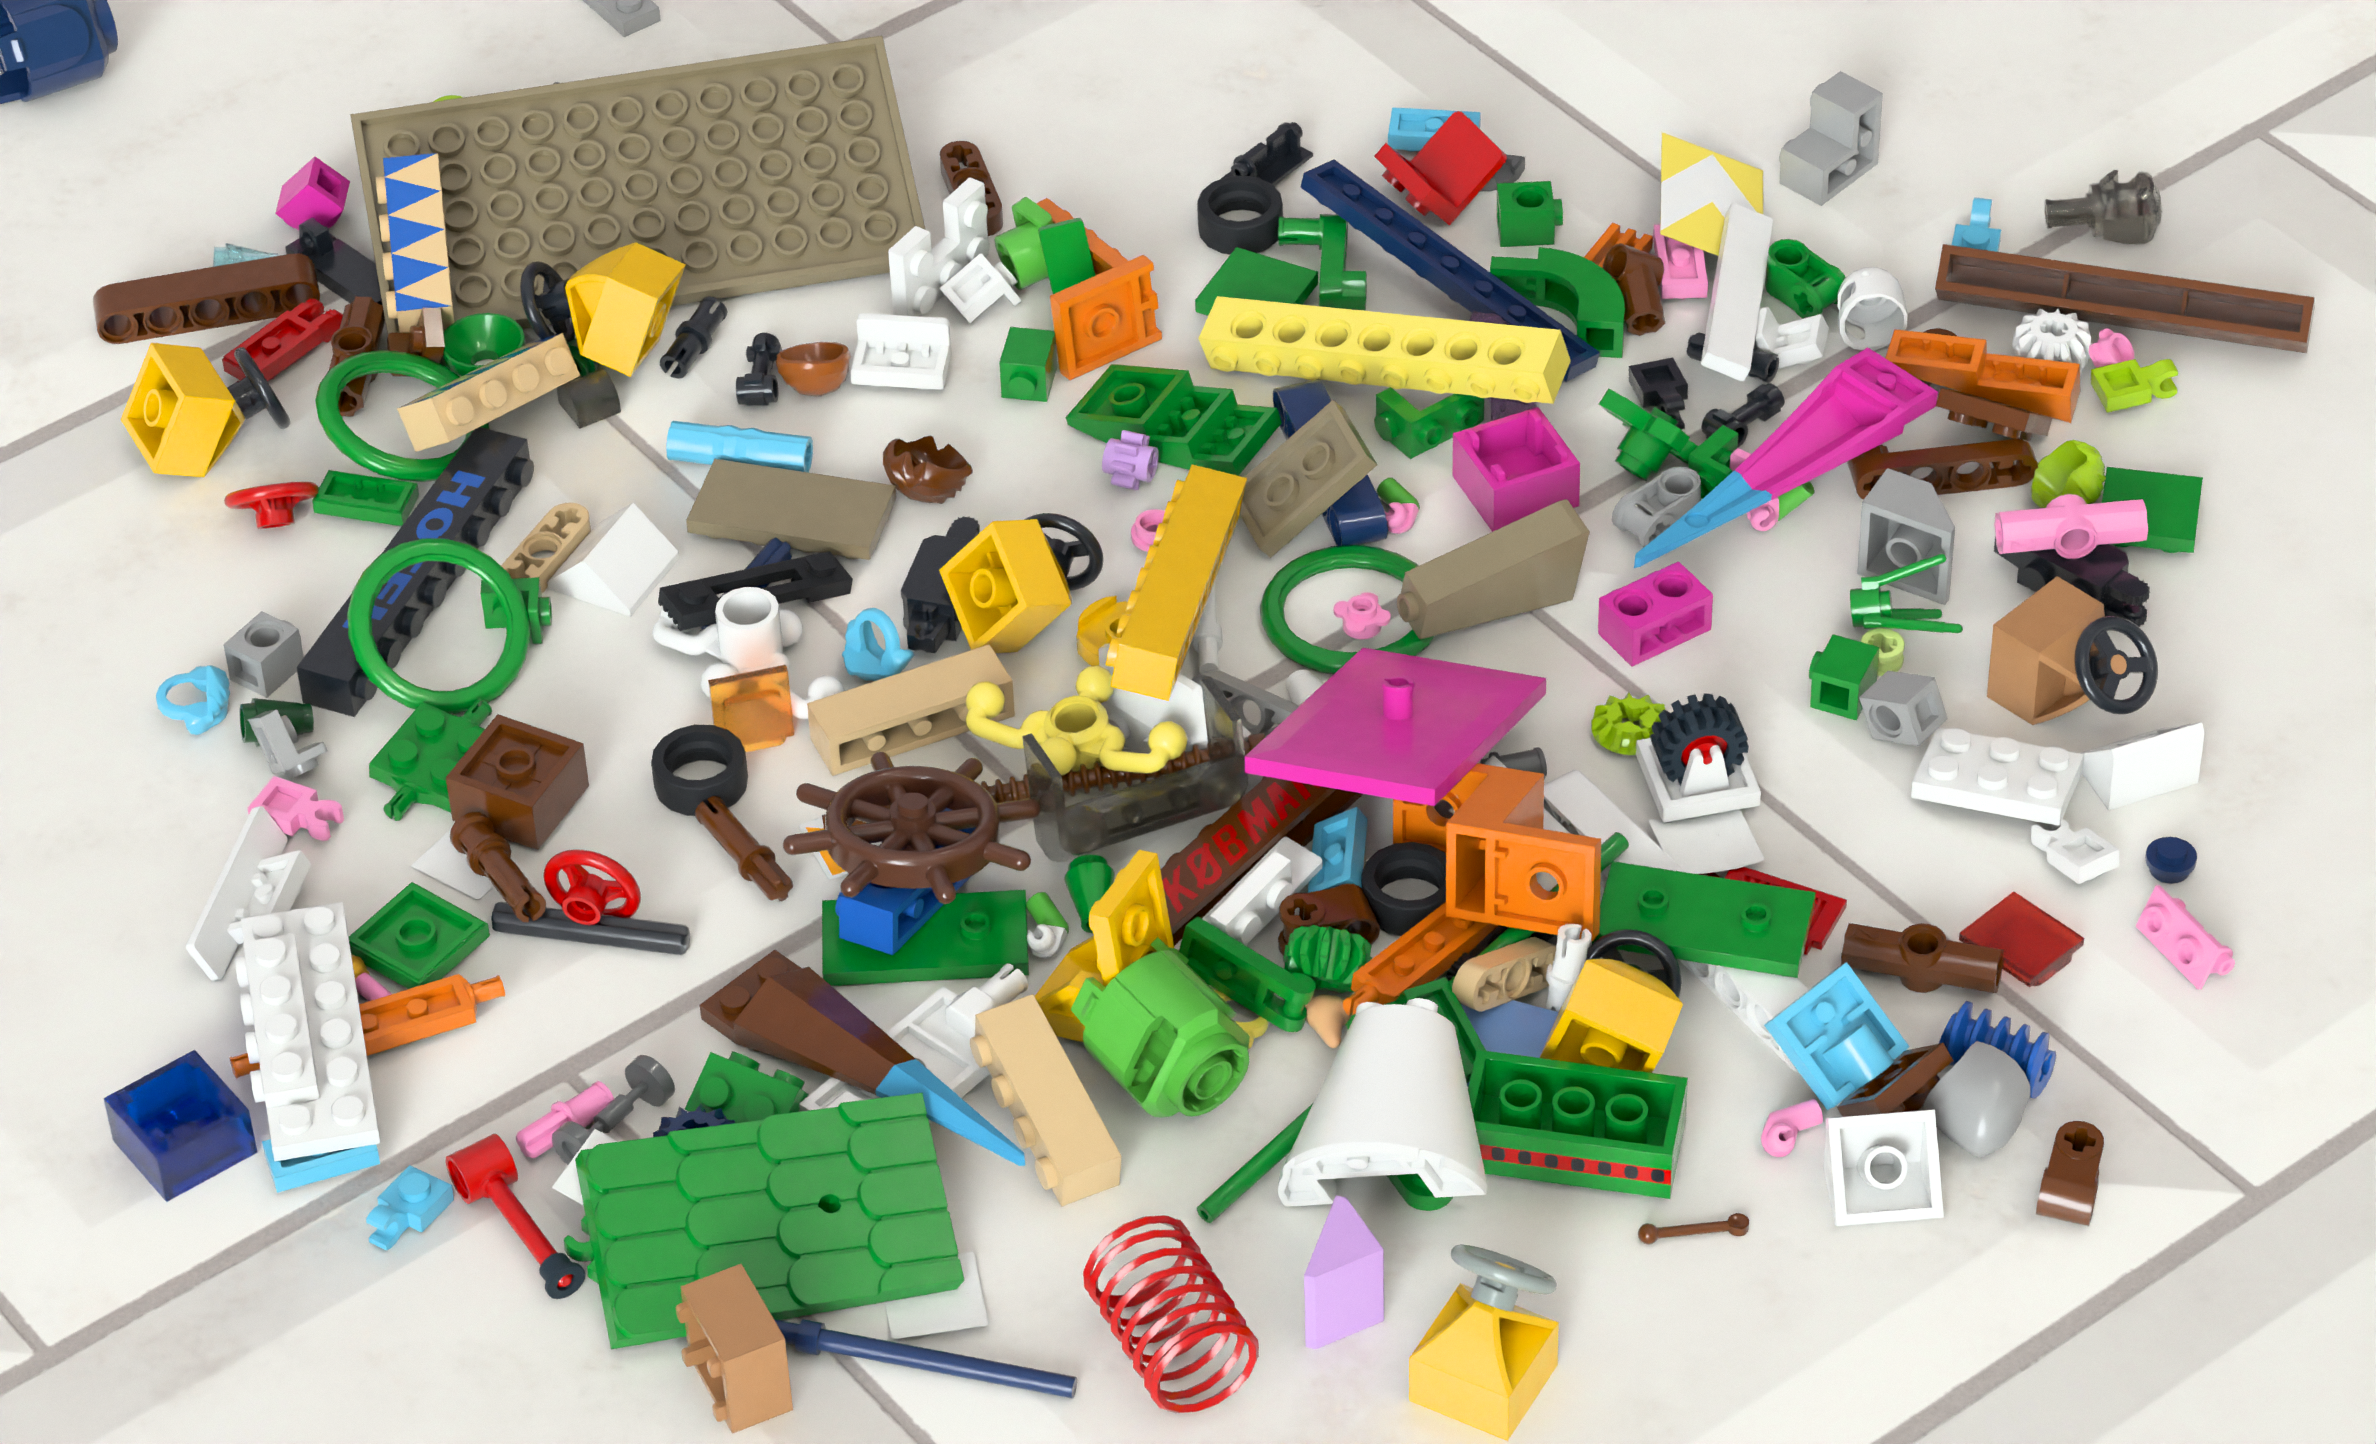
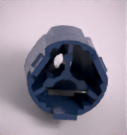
[0,0,118,104]

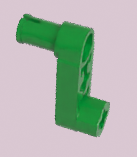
[1278,214,1367,311]

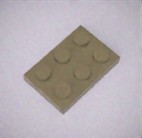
[1240,400,1378,558]

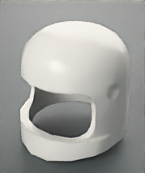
[1837,267,1908,351]

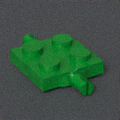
[369,699,492,821]

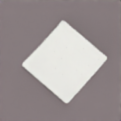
[1648,809,1765,874]
[885,1252,989,1339]

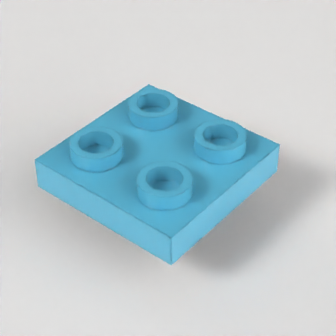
[1764,962,1909,1110]

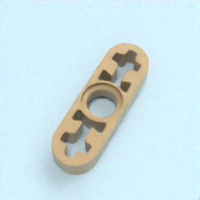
[501,503,591,594]
[1452,937,1556,1012]

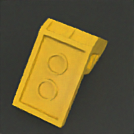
[1035,849,1174,1042]

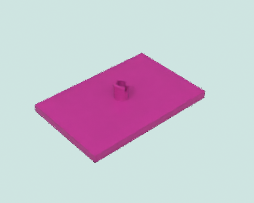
[1245,648,1546,806]

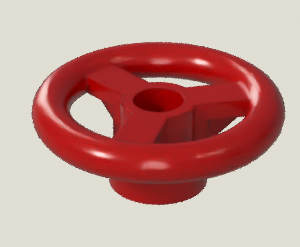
[224,482,319,529]
[543,849,641,925]

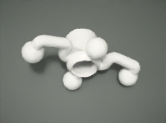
[652,587,845,719]

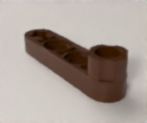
[1847,439,2038,500]

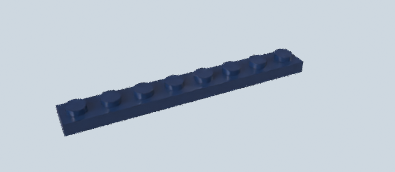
[1300,159,1600,382]

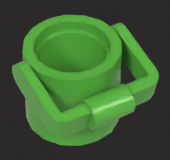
[994,197,1054,290]

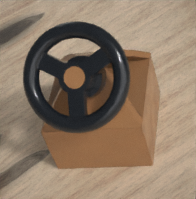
[1987,576,2158,725]

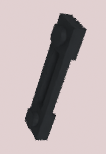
[658,551,853,631]

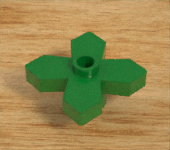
[1598,388,1698,481]

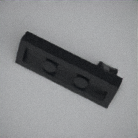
[285,217,382,305]

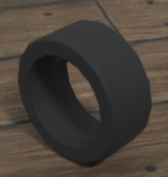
[1197,175,1283,254]
[651,724,748,816]
[1361,842,1446,936]

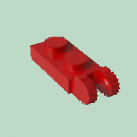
[222,298,343,382]

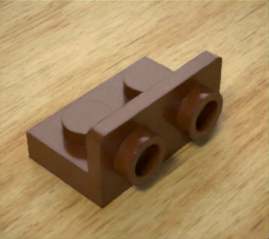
[1837,1043,1954,1117]

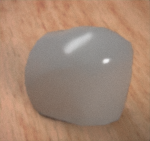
[1923,1041,2030,1157]

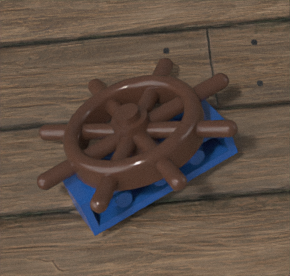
[783,752,1041,955]

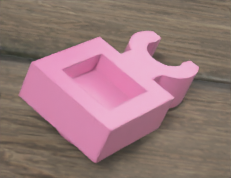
[248,776,344,841]

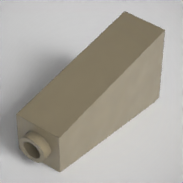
[1397,499,1590,639]

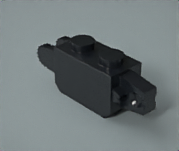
[901,516,980,653]
[1994,536,2150,627]

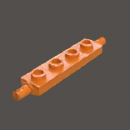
[1343,902,1498,1016]
[229,974,505,1079]

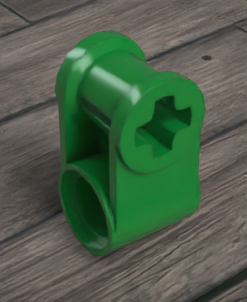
[1765,239,1846,319]

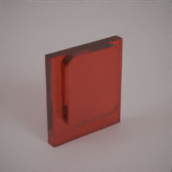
[1959,891,2085,987]

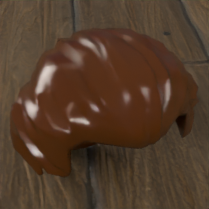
[883,436,973,504]

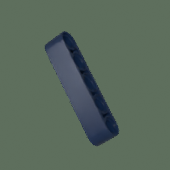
[1273,379,1388,546]

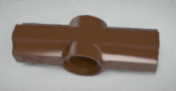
[329,296,385,416]
[1841,923,2004,993]

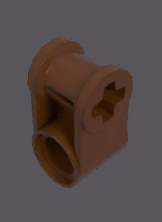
[1278,884,1380,956]
[2036,1121,2104,1226]

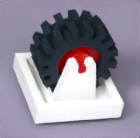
[1636,693,1761,823]

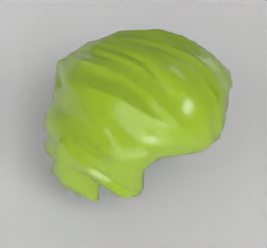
[2031,440,2106,508]

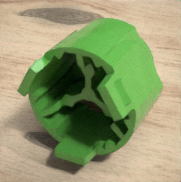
[1071,937,1250,1118]

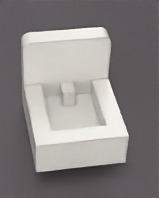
[1754,307,1829,369]

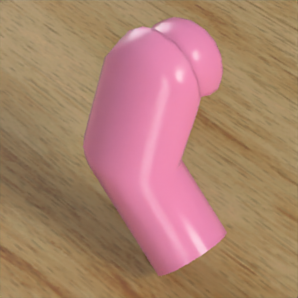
[1761,1099,1823,1157]

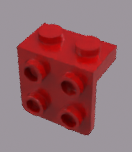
[1374,111,1507,225]

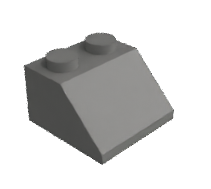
[1857,468,1955,605]

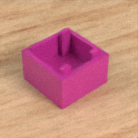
[1452,407,1580,532]

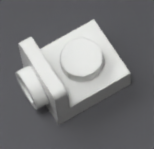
[939,253,1022,323]

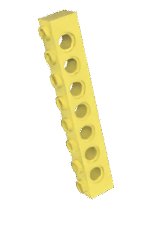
[1198,296,1571,404]

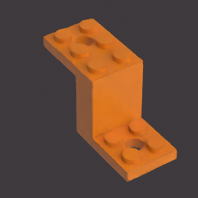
[1393,763,1601,941]

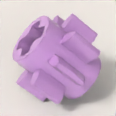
[1102,430,1159,490]

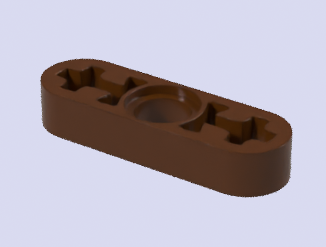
[940,141,1003,236]

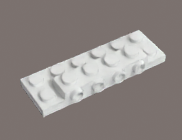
[234,902,380,1161]

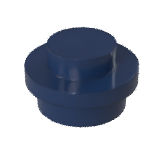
[2145,837,2197,884]

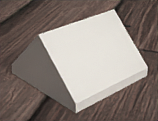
[547,502,679,617]
[2080,722,2205,810]
[1823,1109,1944,1226]

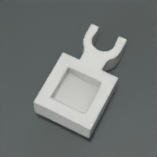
[2031,818,2119,884]

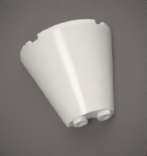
[1278,998,1487,1207]

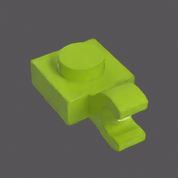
[2091,359,2178,413]

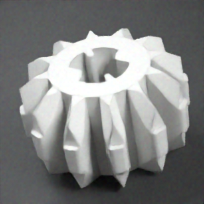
[2012,308,2093,376]

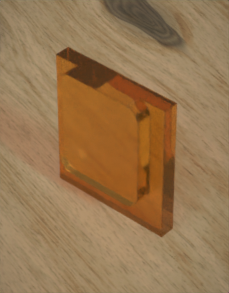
[708,665,794,752]

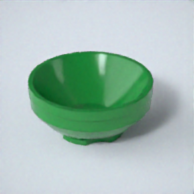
[443,313,525,376]

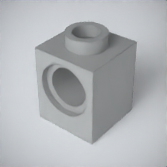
[223,611,304,698]
[1859,671,1948,746]

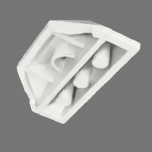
[1098,643,1251,778]

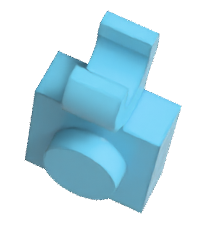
[1952,197,2001,252]
[366,1165,454,1250]

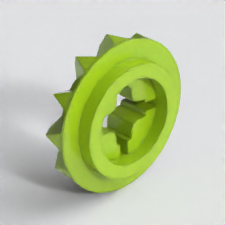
[1591,692,1665,755]

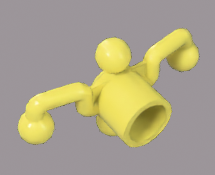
[966,665,1188,776]

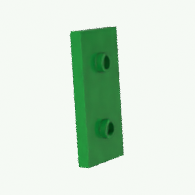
[1592,861,1816,978]
[822,890,1029,986]

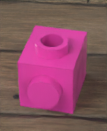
[275,156,350,230]

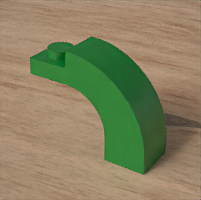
[1490,247,1625,358]

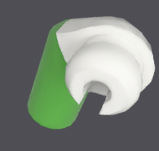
[1026,892,1069,958]

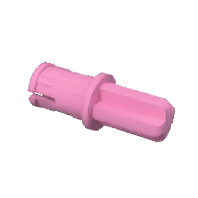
[516,1081,614,1158]

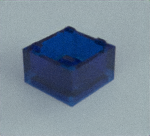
[103,1050,258,1202]

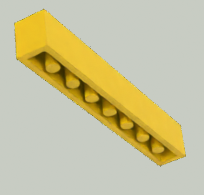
[1106,465,1247,701]

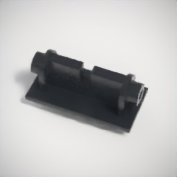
[1221,122,1313,186]

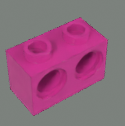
[1598,561,1713,667]

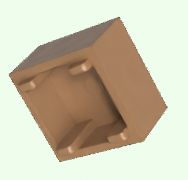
[676,1264,793,1434]

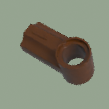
[1602,243,1665,336]

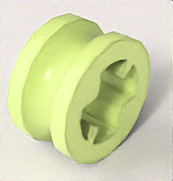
[1861,628,1905,676]

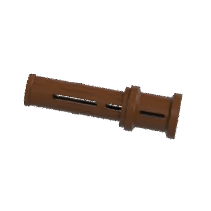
[449,812,546,922]

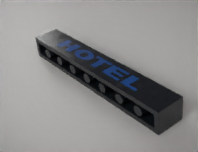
[296,427,534,717]

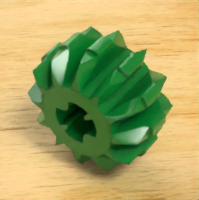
[1283,925,1372,993]

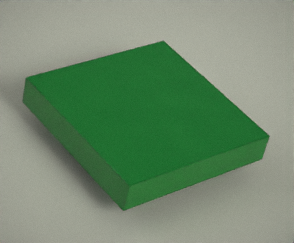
[1195,247,1318,316]
[2102,467,2203,553]

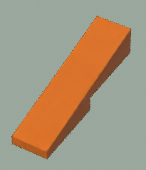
[1885,329,2080,423]

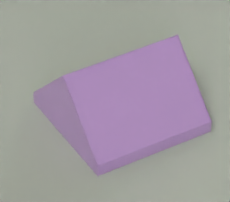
[1304,1196,1384,1349]

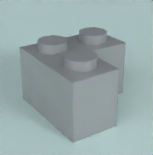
[1779,71,1883,206]

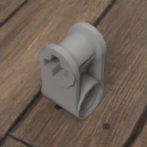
[1612,466,1701,547]

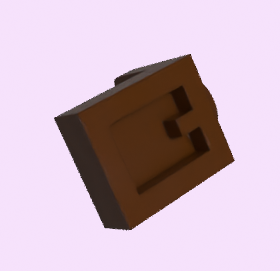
[387,308,445,377]

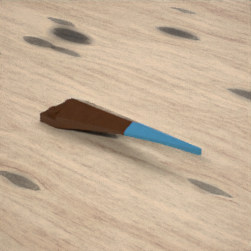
[699,950,1025,1166]

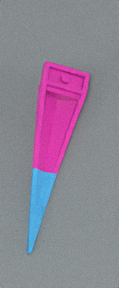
[1634,347,1938,568]

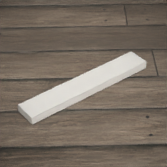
[1701,202,1773,382]

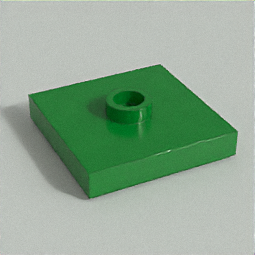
[349,882,490,989]

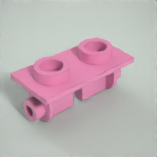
[2136,885,2235,990]

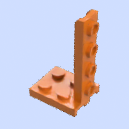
[1037,198,1162,380]

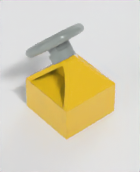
[1409,1244,1559,1441]

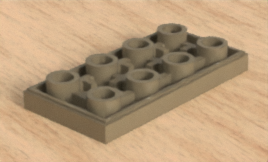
[686,459,897,560]

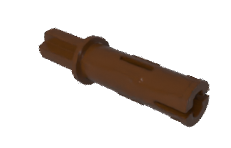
[695,796,793,901]

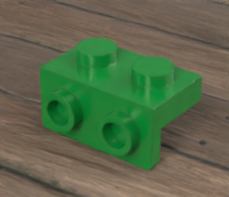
[685,1051,809,1123]

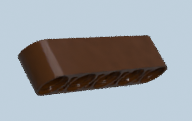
[93,253,320,344]

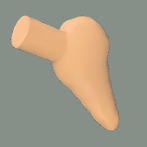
[1284,994,1352,1048]

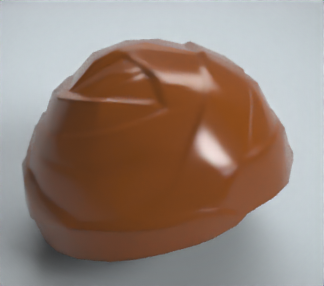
[776,342,852,396]

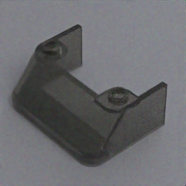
[1022,677,1248,862]

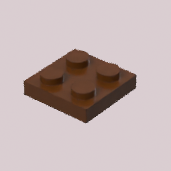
[1936,388,2053,442]

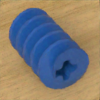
[1939,1001,2056,1099]

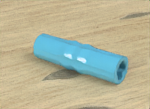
[666,421,813,473]

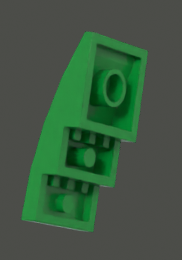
[1065,364,1282,476]

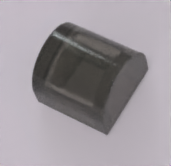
[557,369,621,429]

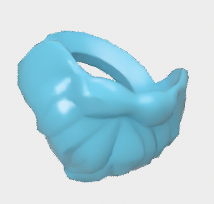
[842,608,915,681]
[156,665,230,735]

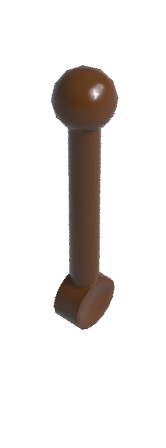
[1638,1213,1749,1245]

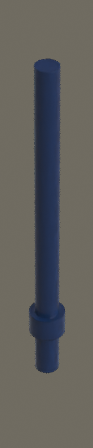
[774,1319,1077,1399]

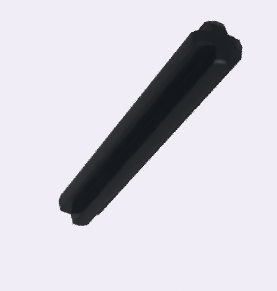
[491,902,690,955]

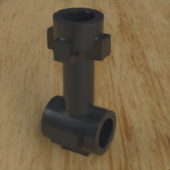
[736,333,782,406]
[1701,383,1785,448]

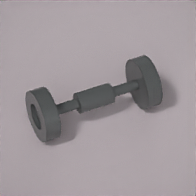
[552,1055,675,1165]

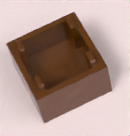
[446,714,589,850]

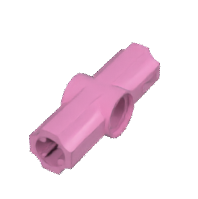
[1994,494,2148,559]

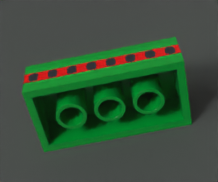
[1468,1050,1688,1199]

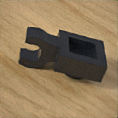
[1629,357,1688,430]

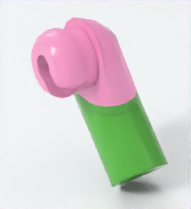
[1377,478,1420,534]
[1747,481,1815,531]

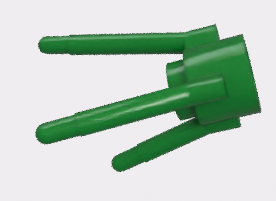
[1850,554,1963,634]

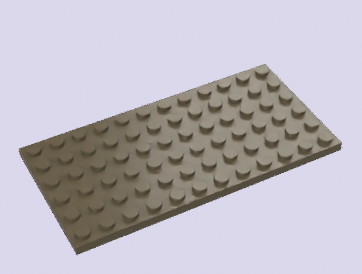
[350,35,925,335]

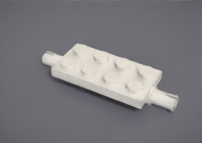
[799,964,1028,1124]

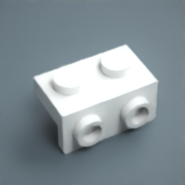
[850,313,952,390]

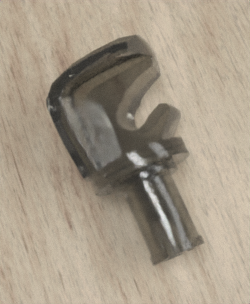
[2044,170,2163,244]

